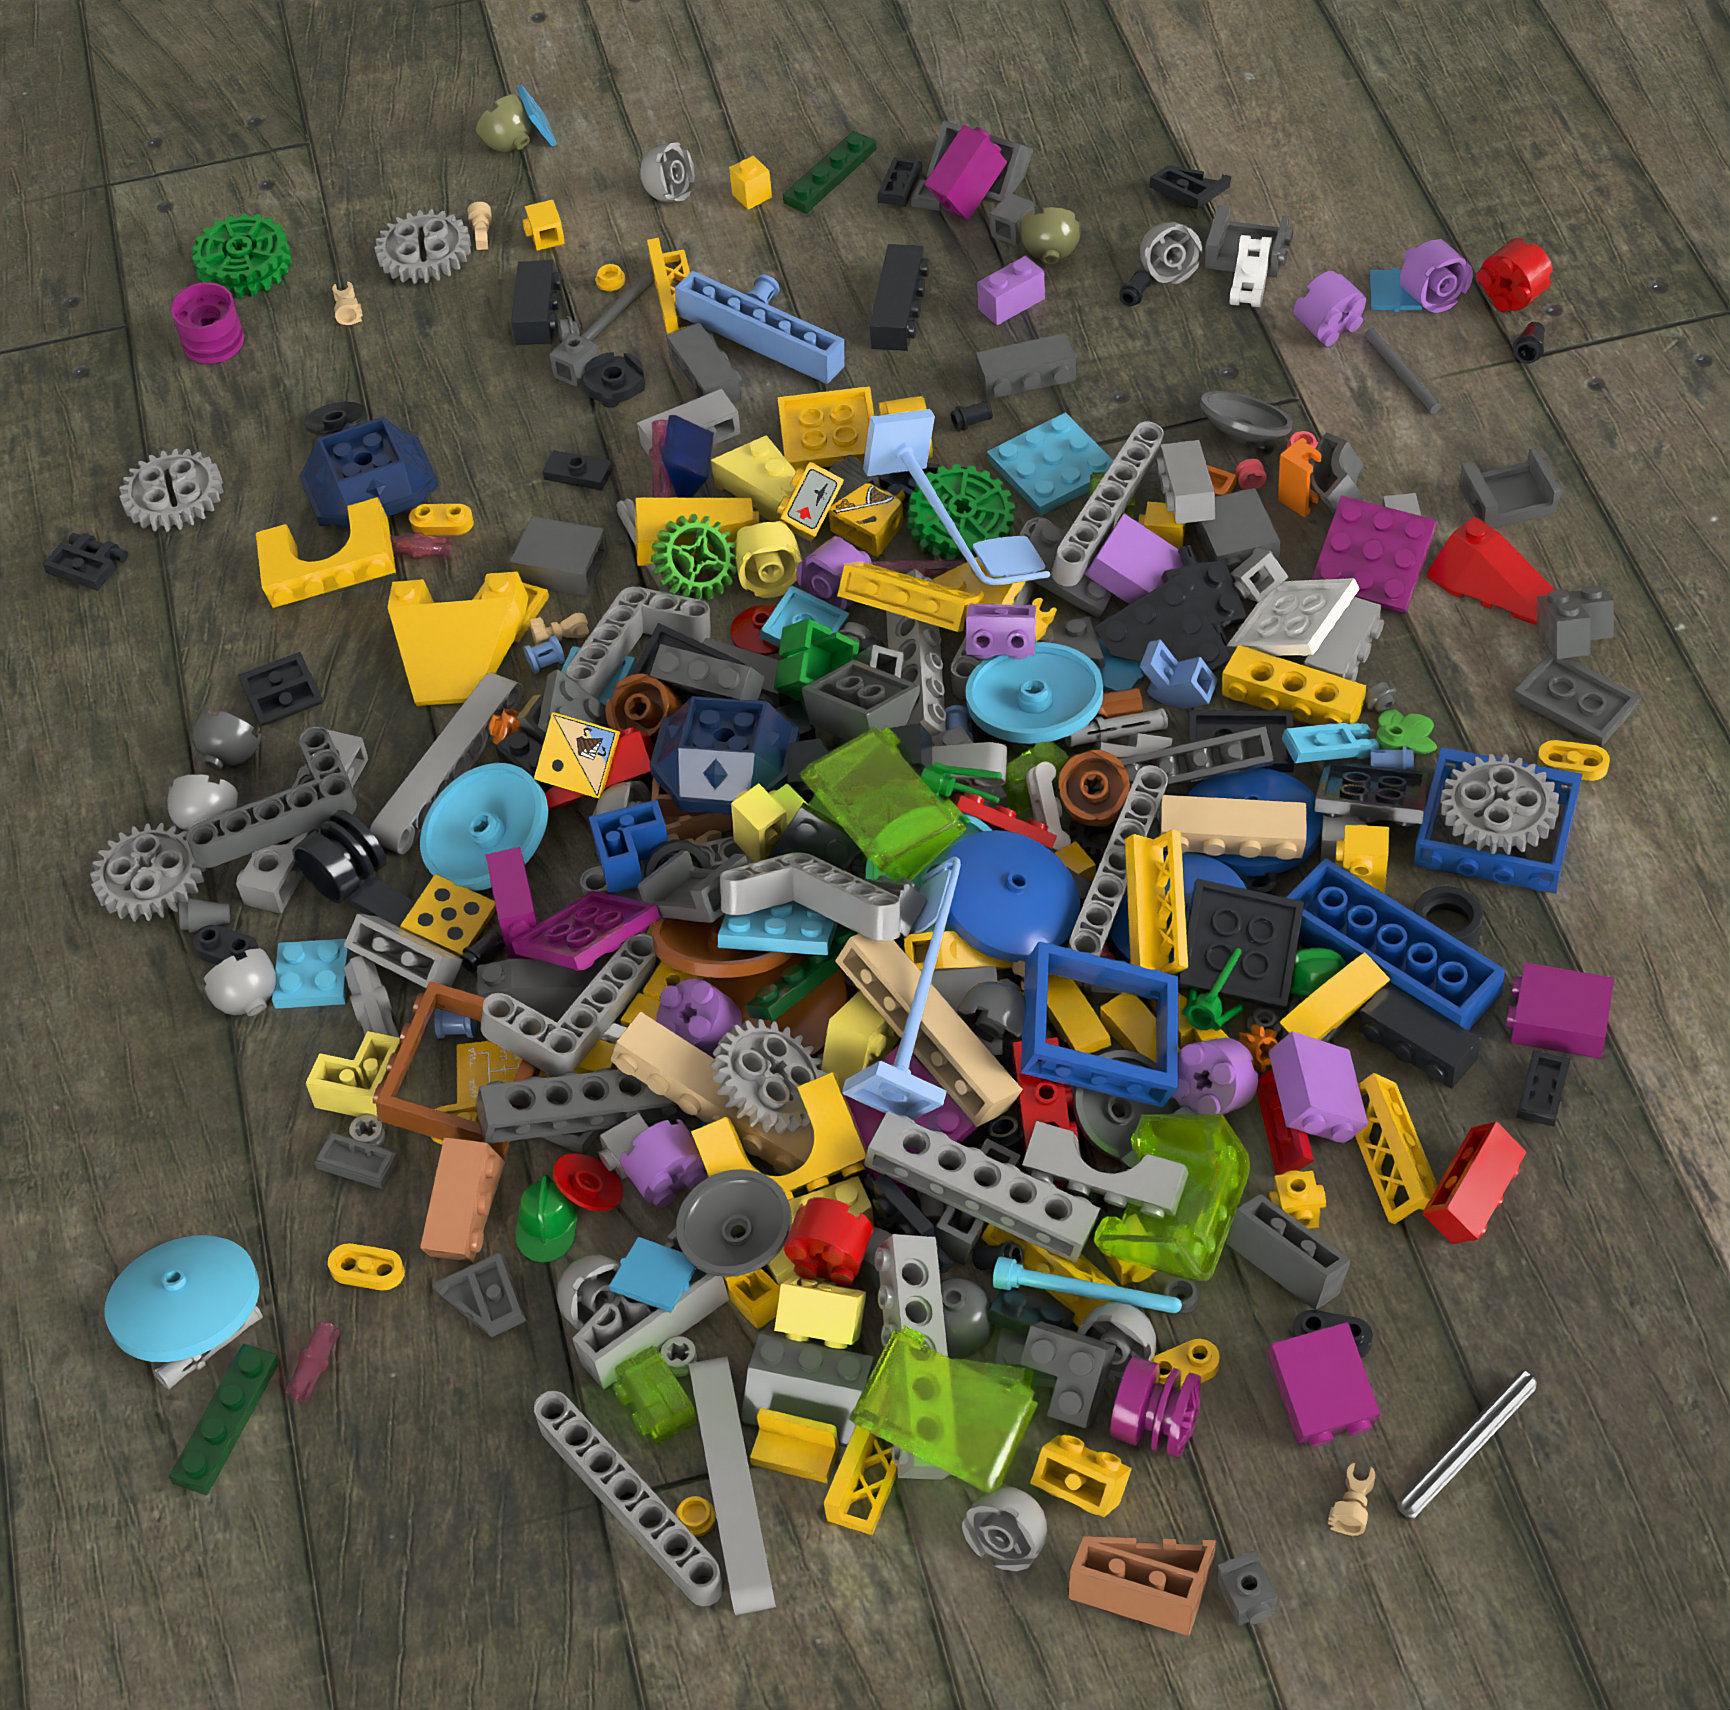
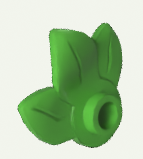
[1376,709,1437,754]

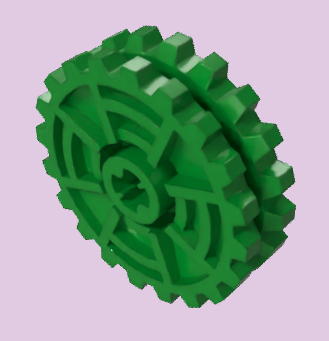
[192,213,292,298]
[907,464,1015,566]

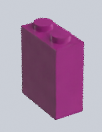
[924,125,1007,221]
[485,847,538,959]
[1506,962,1615,1059]
[1267,1322,1380,1447]

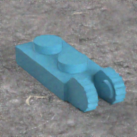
[1281,723,1381,763]

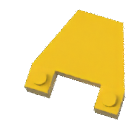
[388,571,528,706]

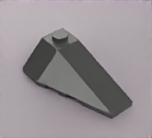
[477,958,611,1041]

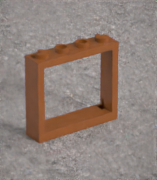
[372,981,555,1159]

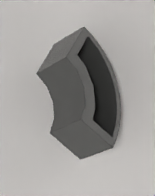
[1310,432,1365,515]

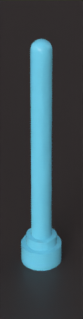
[993,1257,1182,1313]

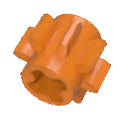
[488,709,523,745]
[1238,1024,1278,1073]

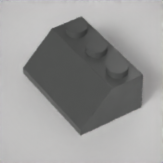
[926,120,1033,201]
[802,660,920,751]
[741,1333,876,1447]

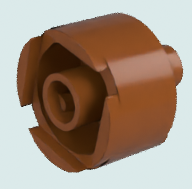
[606,674,683,745]
[1059,750,1131,827]

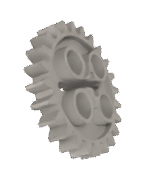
[375,209,472,284]
[120,449,223,532]
[1440,754,1559,855]
[90,823,206,922]
[711,1019,827,1135]

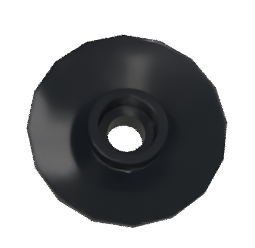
[304,401,365,434]

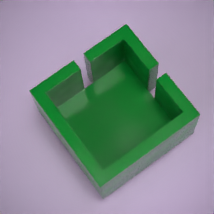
[773,618,859,704]

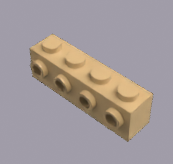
[1159,795,1306,860]

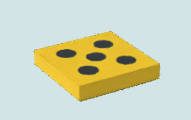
[400,874,496,957]

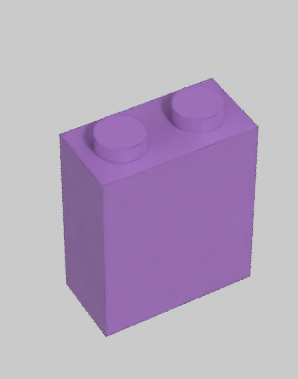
[1084,514,1184,604]
[1268,1031,1368,1144]

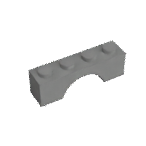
[1022,1121,1189,1219]

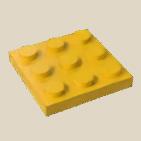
[777,386,874,471]

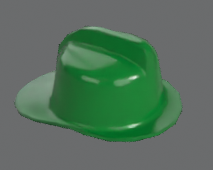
[1290,947,1346,997]
[515,1175,579,1263]

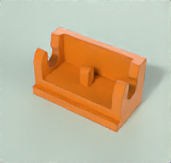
[1278,438,1322,518]

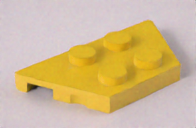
[932,557,1026,605]

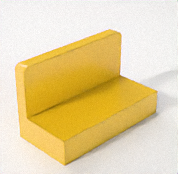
[750,1408,839,1484]

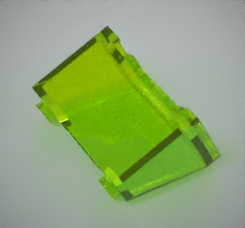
[799,726,967,882]
[1093,1114,1250,1281]
[849,1325,1039,1494]

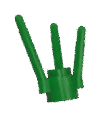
[919,762,1002,824]
[1182,948,1243,1031]

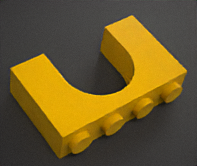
[256,497,396,608]
[691,1072,867,1201]

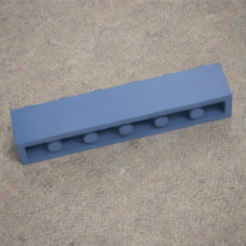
[675,271,844,384]

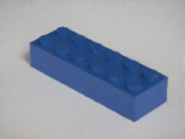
[1286,858,1505,1031]

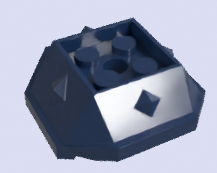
[300,417,439,527]
[650,696,800,815]

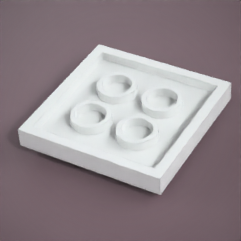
[1226,578,1359,656]

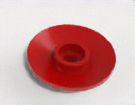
[730,604,779,656]
[553,1153,623,1211]

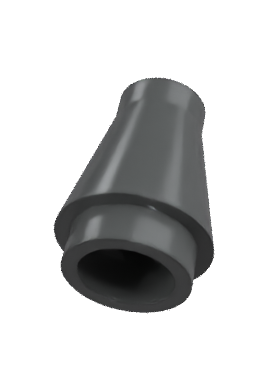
[179,898,230,933]

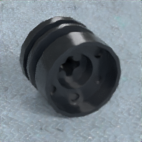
[292,810,387,904]

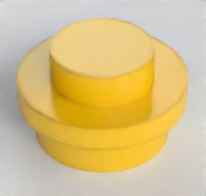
[595,264,626,292]
[675,1496,716,1537]

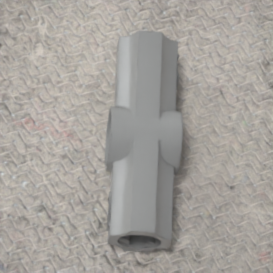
[344,955,399,1038]

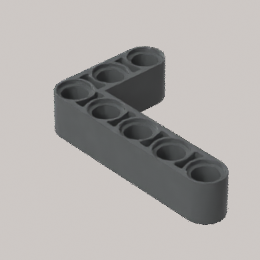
[186,726,357,868]

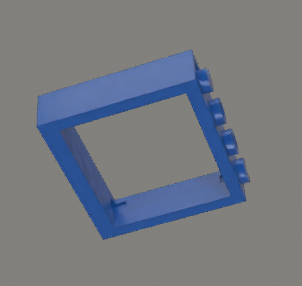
[1414,747,1582,894]
[1021,941,1178,1108]

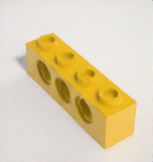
[1222,645,1366,726]

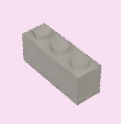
[637,389,741,468]
[1156,440,1215,524]
[1304,597,1384,682]
[344,914,463,988]

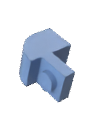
[1140,639,1218,709]

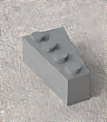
[572,1228,729,1389]

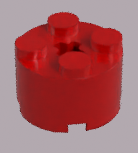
[1476,238,1553,312]
[784,1197,873,1286]

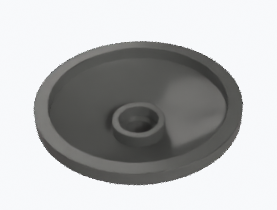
[1200,391,1293,444]
[1073,1050,1179,1161]
[676,1169,792,1277]

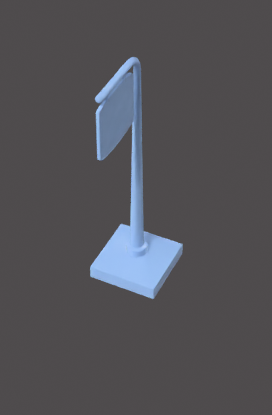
[863,409,1050,585]
[842,857,961,1120]

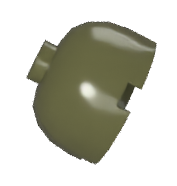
[476,94,534,153]
[1020,207,1081,264]

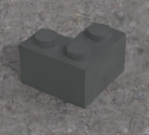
[1537,585,1614,659]
[1020,1321,1116,1428]

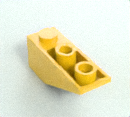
[904,931,1013,971]

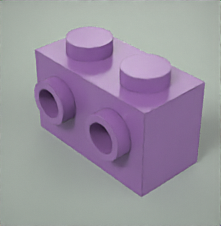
[977,256,1045,325]
[966,604,1036,659]

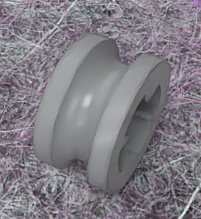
[349,1114,385,1147]
[660,1336,698,1377]

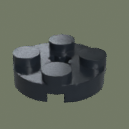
[583,352,645,408]

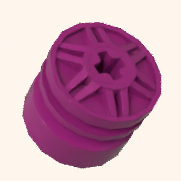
[170,282,245,364]
[1110,1356,1201,1458]

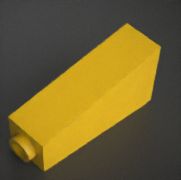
[635,498,759,566]

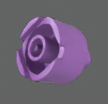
[1400,239,1473,313]
[1294,271,1366,347]
[796,536,872,611]
[656,979,742,1059]
[1171,1038,1258,1118]
[620,1119,707,1209]

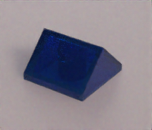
[662,415,714,498]

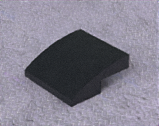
[238,652,323,727]

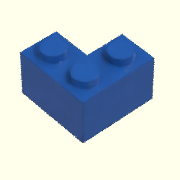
[589,800,668,894]

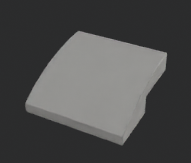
[1093,733,1173,758]

